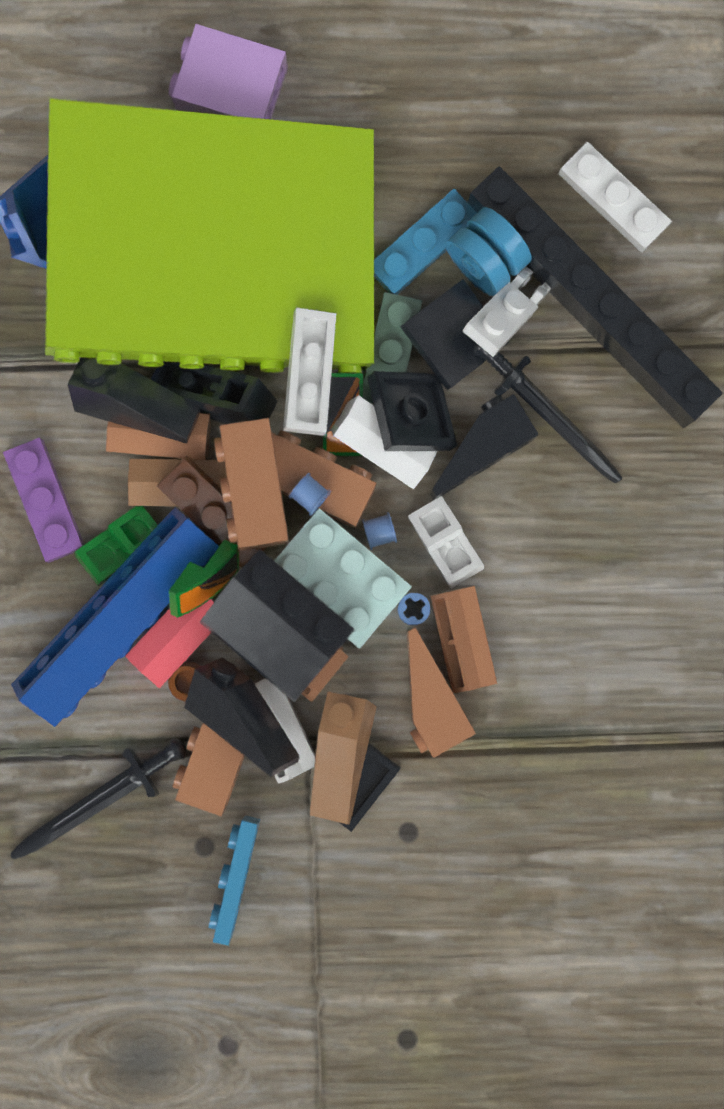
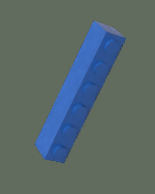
[11,507,219,727]

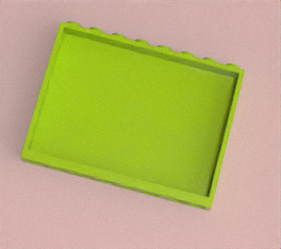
[45,98,374,374]

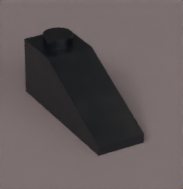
[67,357,201,444]
[150,361,278,425]
[430,394,539,500]
[184,657,300,777]

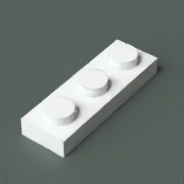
[559,142,672,253]
[283,308,336,436]

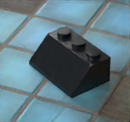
[200,549,355,702]

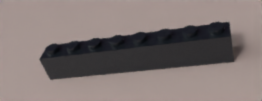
[468,166,723,429]

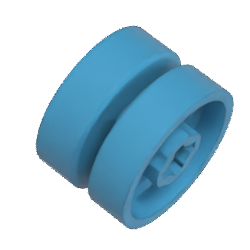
[446,207,532,296]

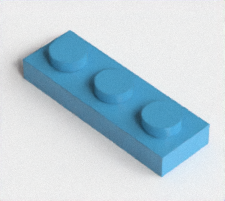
[374,189,477,295]
[208,815,260,946]

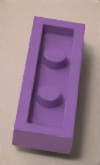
[3,438,84,563]

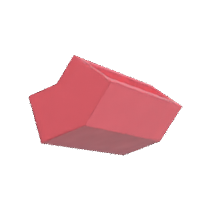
[125,599,215,689]

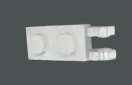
[463,267,551,357]

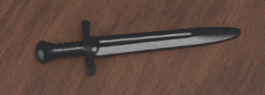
[472,342,622,483]
[10,738,187,859]

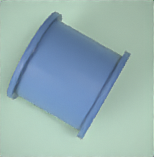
[289,473,331,516]
[362,512,397,550]
[397,593,430,625]

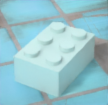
[274,508,412,649]

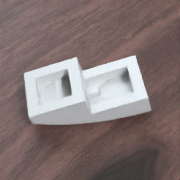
[408,496,484,589]

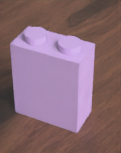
[169,24,288,119]

